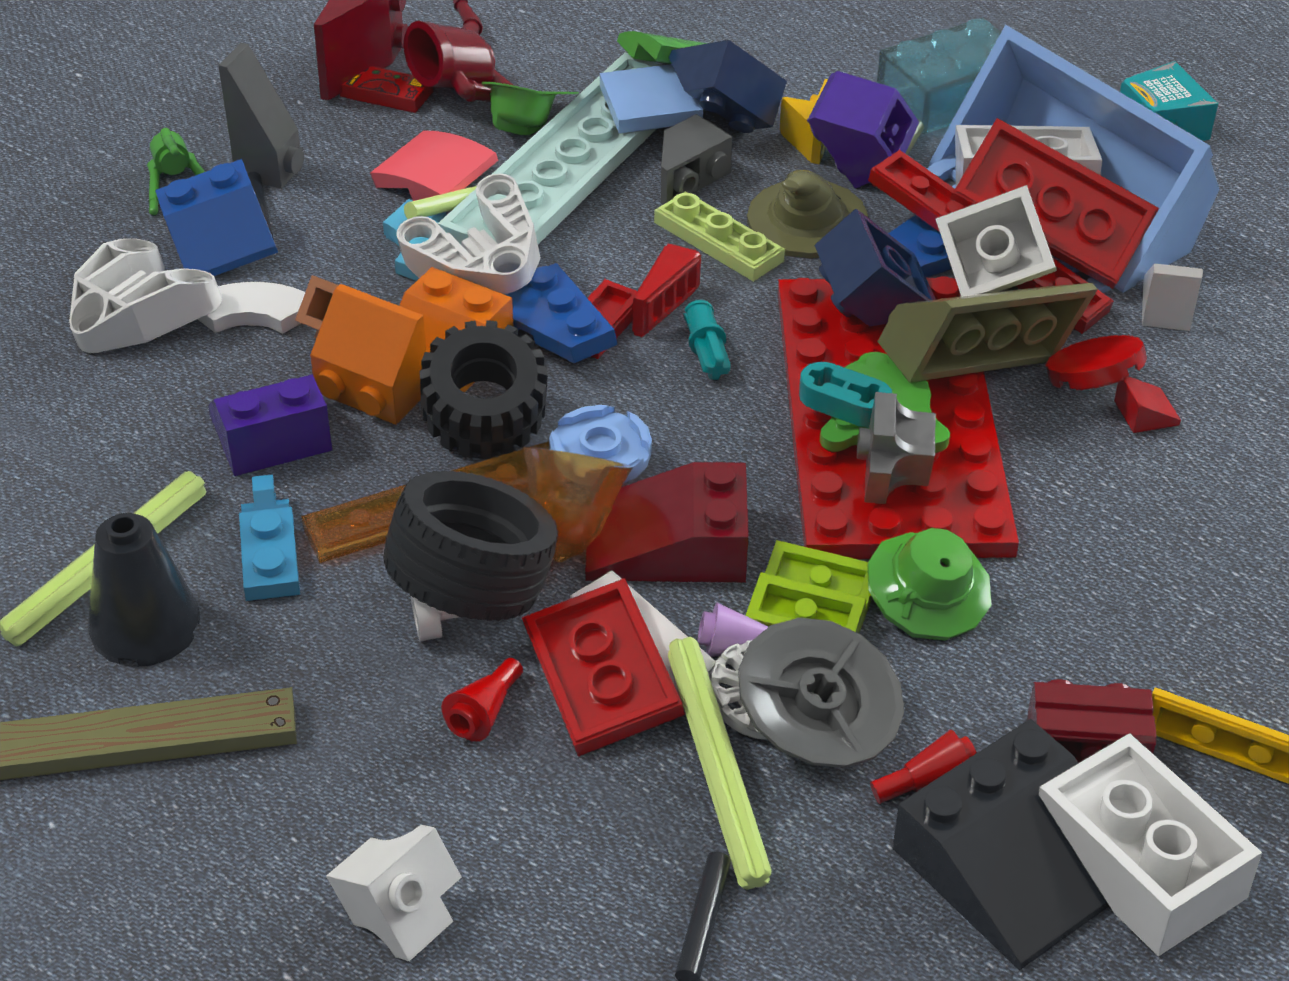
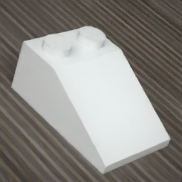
[1039,733,1262,957]

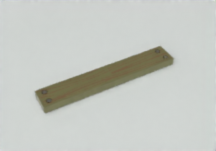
[0,687,297,780]

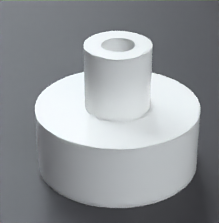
[411,596,459,642]

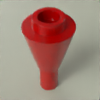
[441,658,523,741]
[870,729,977,804]

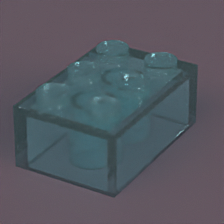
[877,17,1001,134]

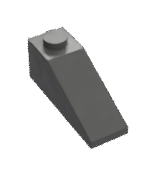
[218,42,304,189]

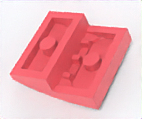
[370,130,499,201]

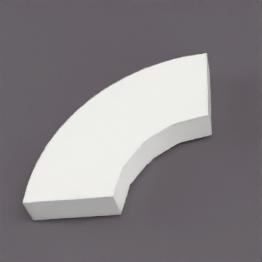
[198,282,305,334]

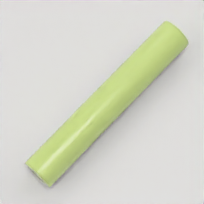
[404,186,476,219]

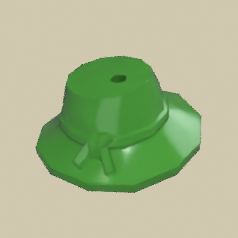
[867,528,992,641]

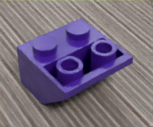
[807,71,919,189]

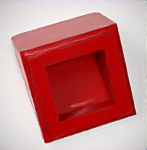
[1114,376,1181,433]

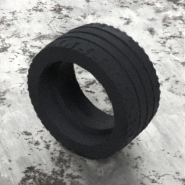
[383,470,558,621]

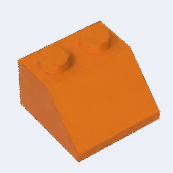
[399,267,513,393]
[310,284,426,425]

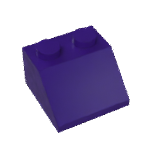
[208,374,333,476]

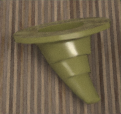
[747,170,868,259]

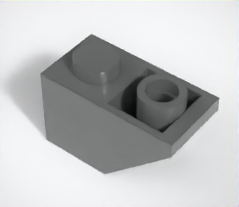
[661,114,732,205]

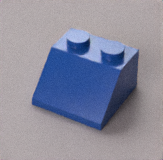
[155,159,278,276]

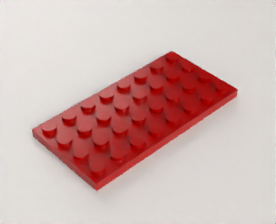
[778,276,1019,559]

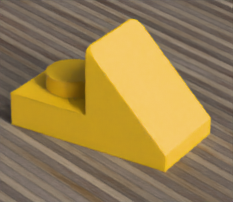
[780,79,828,164]

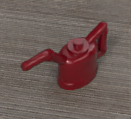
[404,0,515,102]

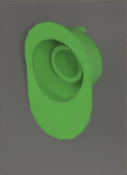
[482,82,579,135]

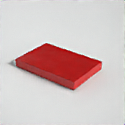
[522,578,685,756]

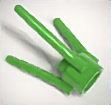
[147,128,205,216]

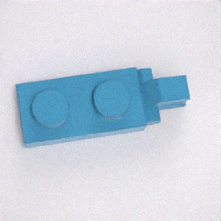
[239,474,300,601]

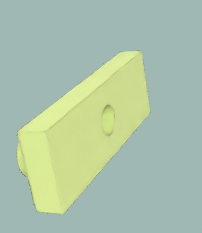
[654,191,785,282]

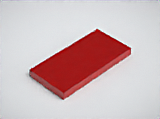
[950,118,1159,289]

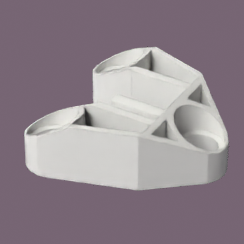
[396,173,541,294]
[69,238,222,353]

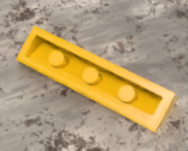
[1152,687,1289,784]

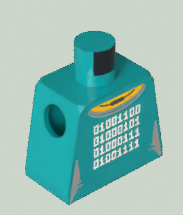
[1120,61,1218,141]

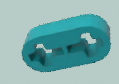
[799,362,892,428]

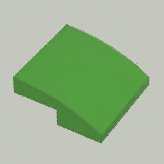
[617,31,707,64]

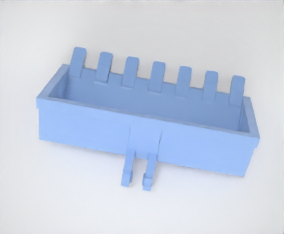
[927,25,1219,293]

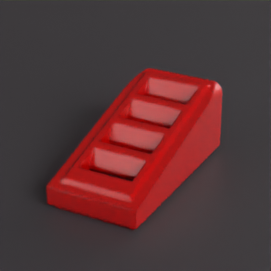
[632,243,701,337]

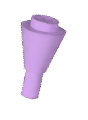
[698,603,768,657]

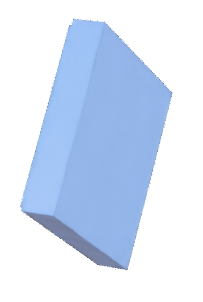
[600,64,703,133]

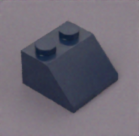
[669,40,787,133]
[814,209,936,326]

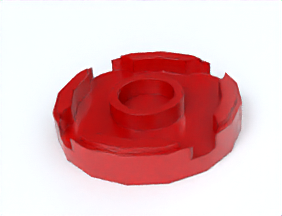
[1046,335,1147,390]

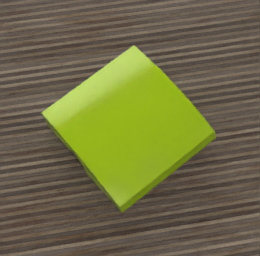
[745,540,872,633]

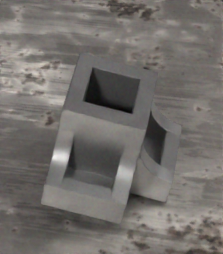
[857,392,936,504]

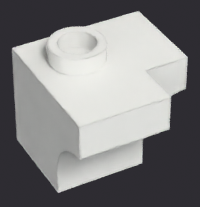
[326,825,462,961]

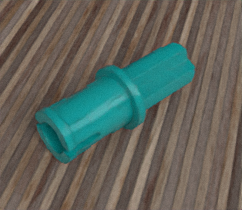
[683,300,731,380]

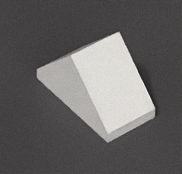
[1142,263,1203,331]

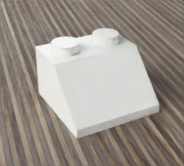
[936,185,1057,297]

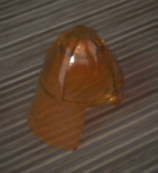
[523,447,633,562]

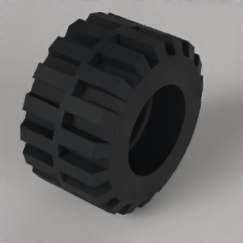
[420,320,548,459]

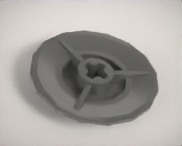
[738,618,904,768]

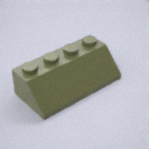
[877,283,1098,383]

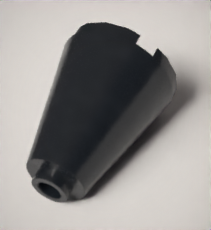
[88,513,200,666]

